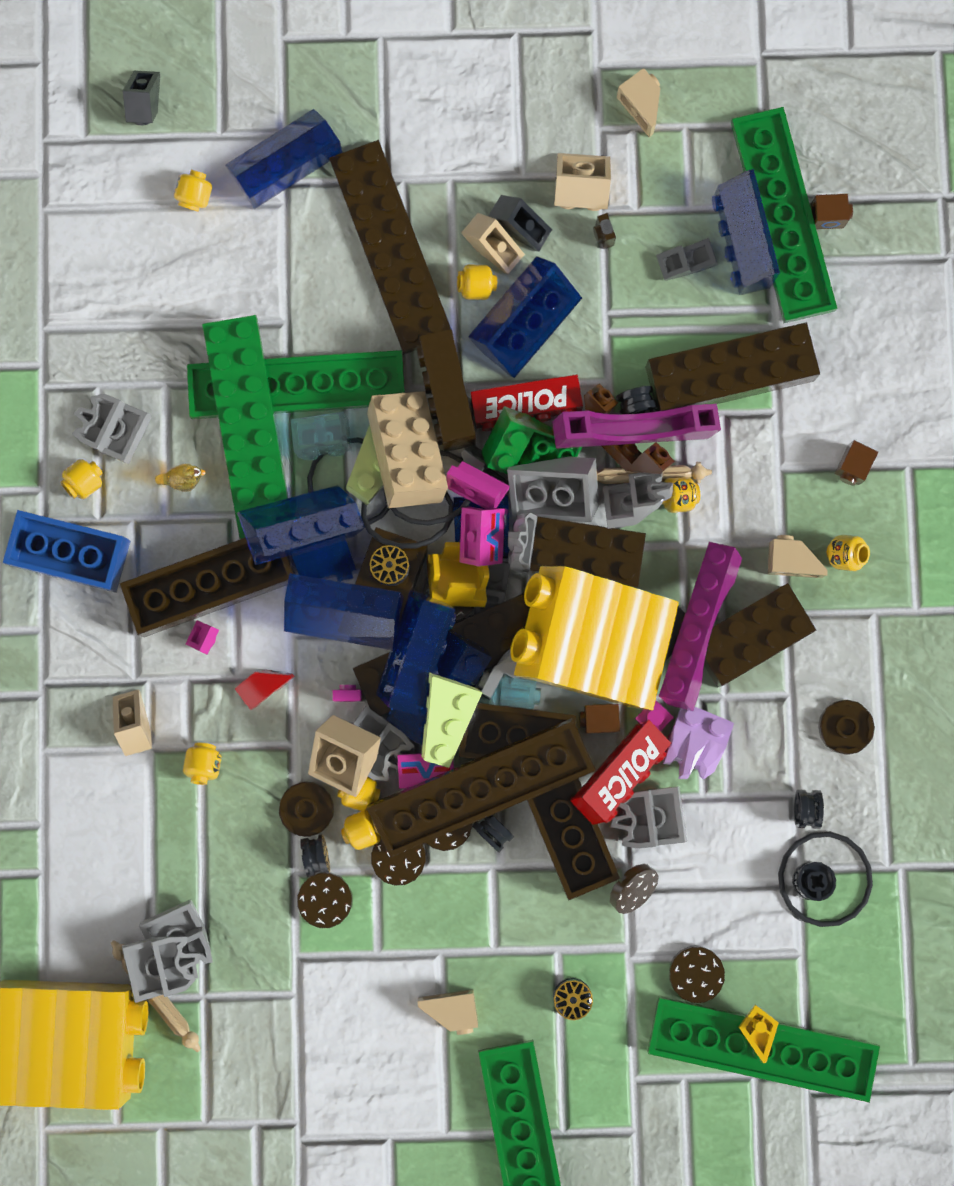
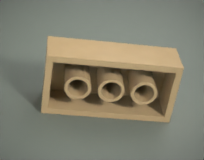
[367,391,448,508]

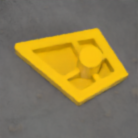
[739,1005,779,1063]

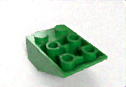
[481,406,582,474]

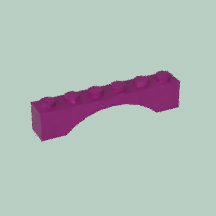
[552,404,721,448]
[659,542,742,711]

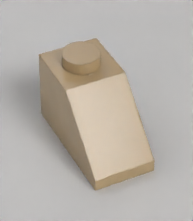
[617,68,660,137]
[462,213,525,274]
[767,535,828,578]
[113,689,152,756]
[417,989,478,1035]

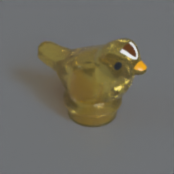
[155,463,205,492]

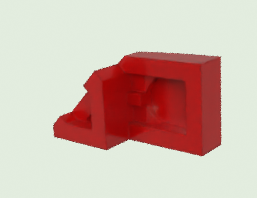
[235,669,295,710]

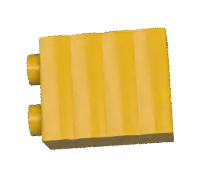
[511,566,679,710]
[0,980,148,1110]

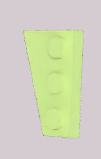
[346,424,383,505]
[421,673,482,768]

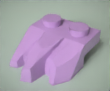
[663,707,734,779]

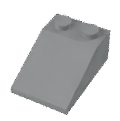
[507,457,599,522]

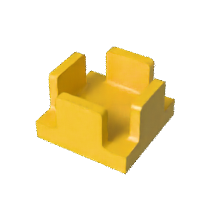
[426,542,489,607]

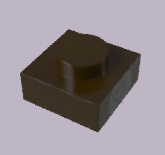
[593,213,616,249]

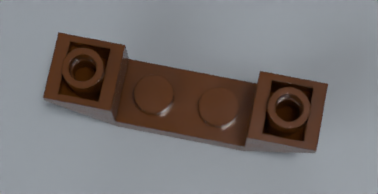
[584,383,675,474]

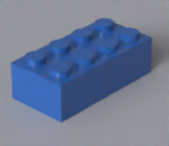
[3,510,131,593]

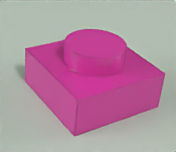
[186,620,219,655]
[333,685,362,702]
[635,700,674,732]

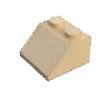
[554,153,611,211]
[308,715,381,798]

